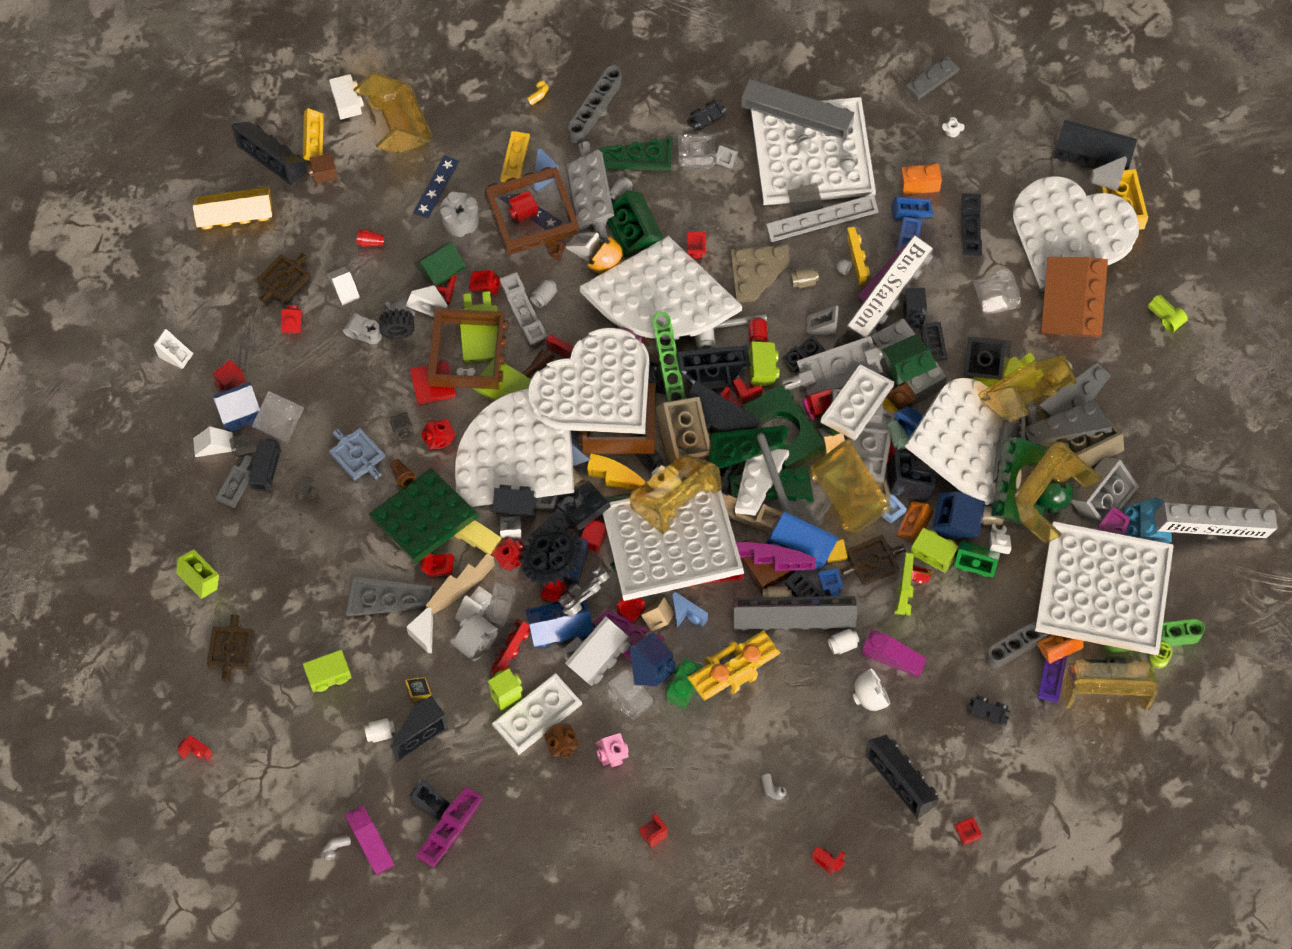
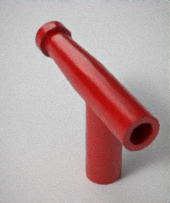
[429,273,458,305]

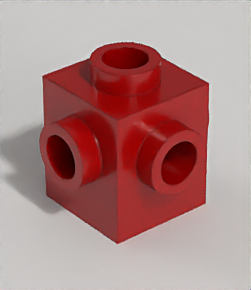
[421,419,456,450]
[491,537,525,571]

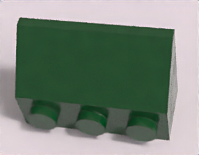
[607,190,664,258]

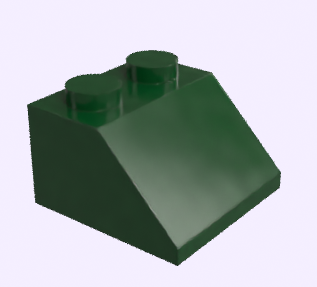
[881,334,937,385]

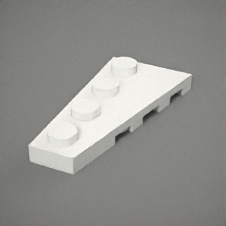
[735,449,789,515]

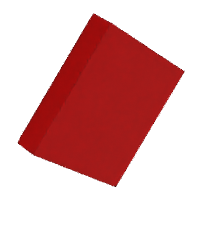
[410,361,456,405]

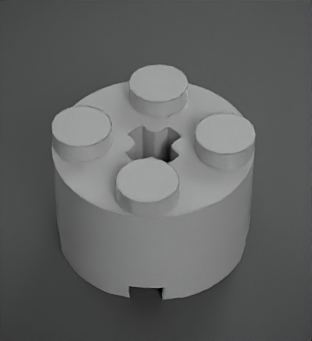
[440,192,479,237]
[450,613,498,661]

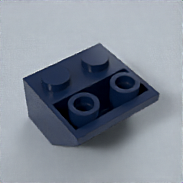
[932,492,986,539]

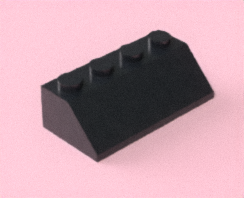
[1054,120,1138,171]
[232,121,306,186]
[687,381,761,434]
[865,735,939,820]

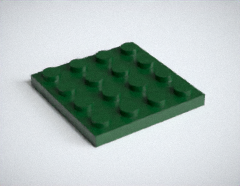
[369,468,479,564]

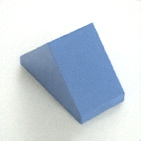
[534,149,559,191]

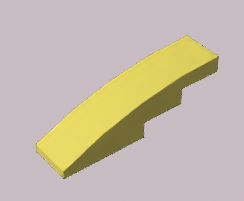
[454,520,502,555]

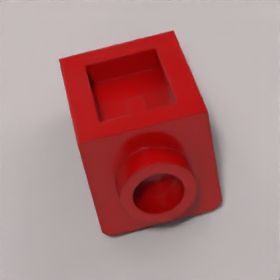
[469,270,501,295]
[540,579,567,602]
[177,735,213,761]
[811,847,846,875]

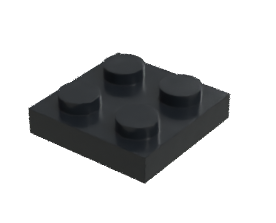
[557,480,611,531]

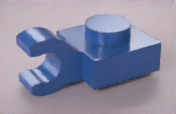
[818,568,843,597]

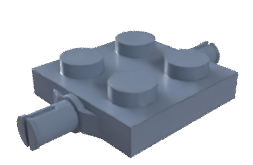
[329,428,385,481]

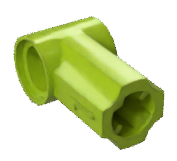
[1148,295,1188,333]

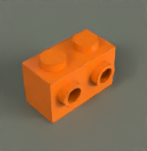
[900,163,942,195]

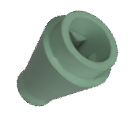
[887,420,911,450]

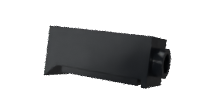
[248,439,281,493]

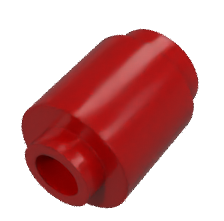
[748,318,768,343]

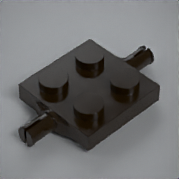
[256,253,311,303]
[840,535,906,586]
[207,614,254,682]

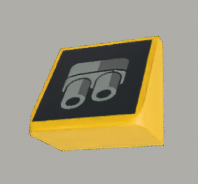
[405,677,432,703]

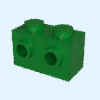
[954,541,1000,578]
[665,658,703,709]

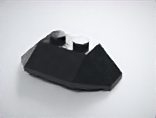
[676,345,750,389]

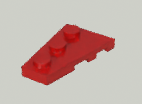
[489,618,530,676]

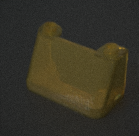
[809,439,894,535]
[630,454,722,534]

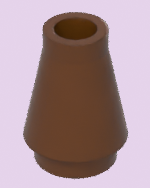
[390,459,415,488]

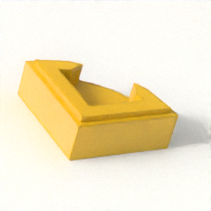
[827,539,847,563]

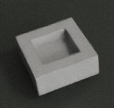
[714,144,739,169]

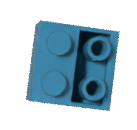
[1124,497,1172,543]

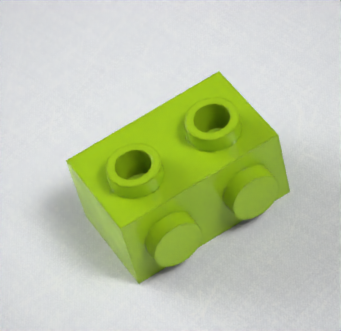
[748,342,780,386]
[911,528,959,573]
[176,549,219,599]
[303,650,352,692]
[488,669,523,712]

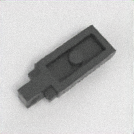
[216,455,254,508]

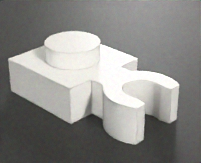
[988,524,1011,554]

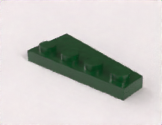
[597,136,673,171]
[708,425,788,472]
[729,466,814,502]

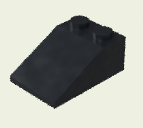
[390,695,448,763]

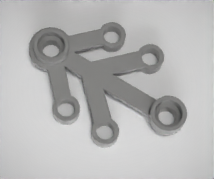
[558,565,610,617]

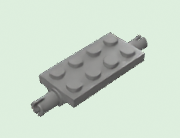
[567,142,614,243]
[782,336,894,394]
[844,402,895,495]

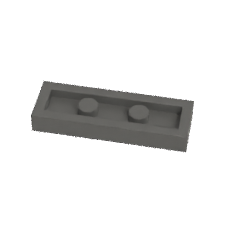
[905,56,959,101]

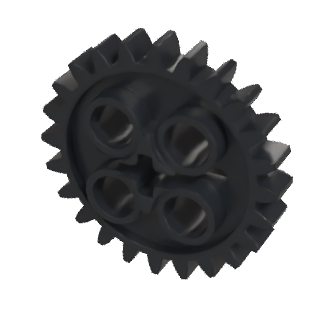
[519,525,585,586]

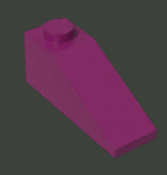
[862,629,927,677]
[345,805,395,875]

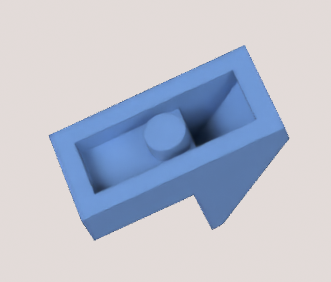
[672,592,708,628]

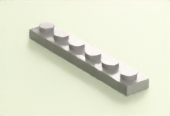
[765,194,879,243]

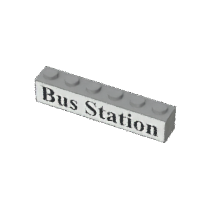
[846,235,933,340]
[1154,503,1278,538]

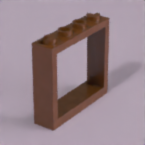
[484,167,580,256]
[427,309,508,390]
[579,383,656,454]

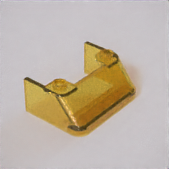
[353,72,432,154]
[978,354,1077,422]
[1015,442,1102,543]
[1066,660,1158,710]

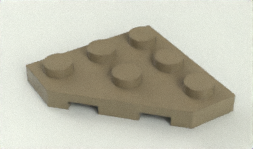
[731,245,790,302]

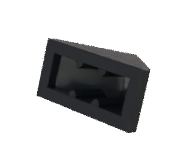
[409,779,450,820]

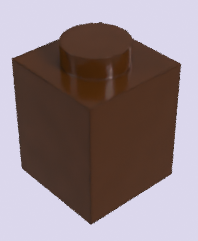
[308,153,338,183]

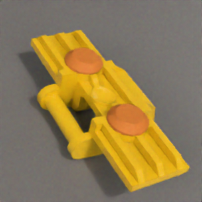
[688,630,781,701]

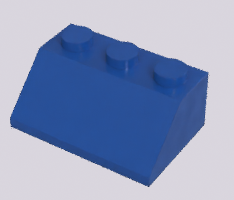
[765,512,839,570]
[525,600,593,647]

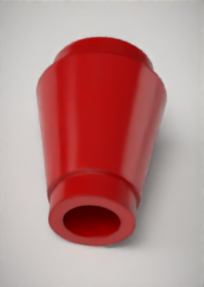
[356,228,384,247]

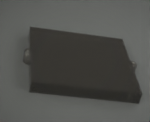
[787,182,823,217]

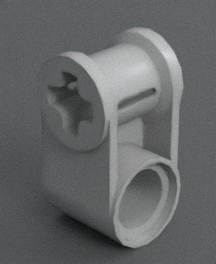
[343,313,382,344]

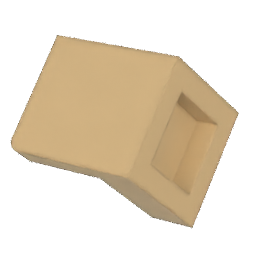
[641,597,674,632]

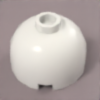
[852,669,890,711]

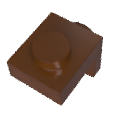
[888,381,917,409]

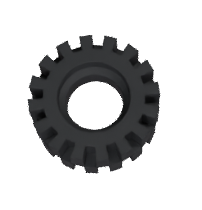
[379,309,415,339]

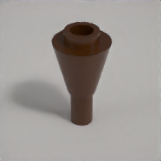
[522,348,555,377]

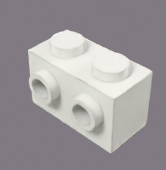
[329,74,364,120]

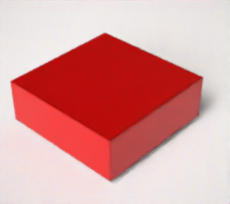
[954,817,982,845]

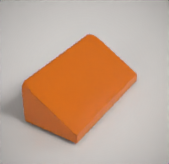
[896,502,933,543]
[1037,635,1084,664]

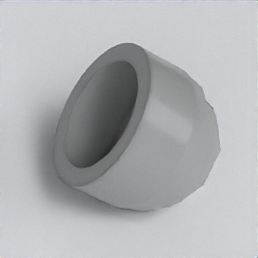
[796,134,812,151]
[840,155,855,172]
[836,258,852,275]

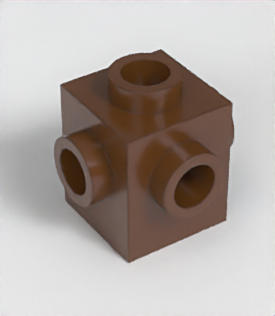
[543,724,579,758]

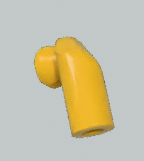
[527,80,549,105]

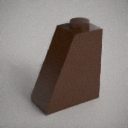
[740,538,796,593]

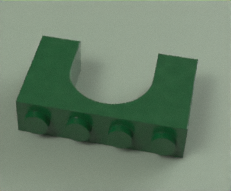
[742,384,826,469]
[991,437,1055,527]

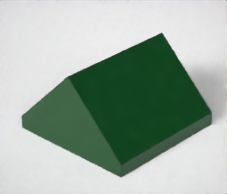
[414,242,466,287]

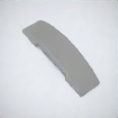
[499,272,548,345]

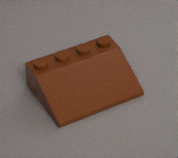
[1041,257,1108,339]

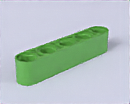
[652,312,685,402]
[1103,619,1205,653]

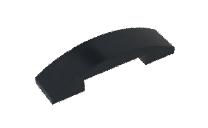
[961,193,982,257]

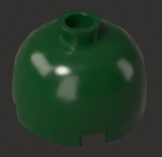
[1033,483,1073,514]

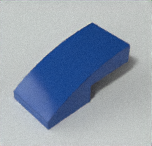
[896,217,922,252]

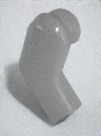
[761,774,787,800]
[322,835,351,860]

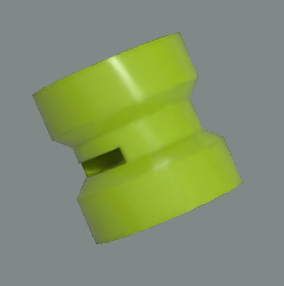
[1149,642,1173,668]

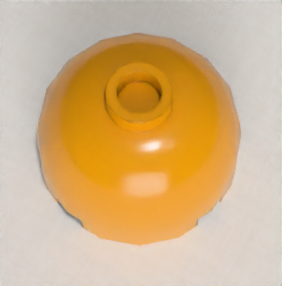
[587,236,623,274]

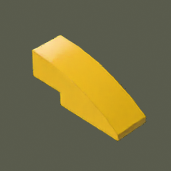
[587,454,645,493]

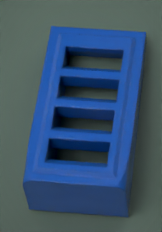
[891,196,933,219]

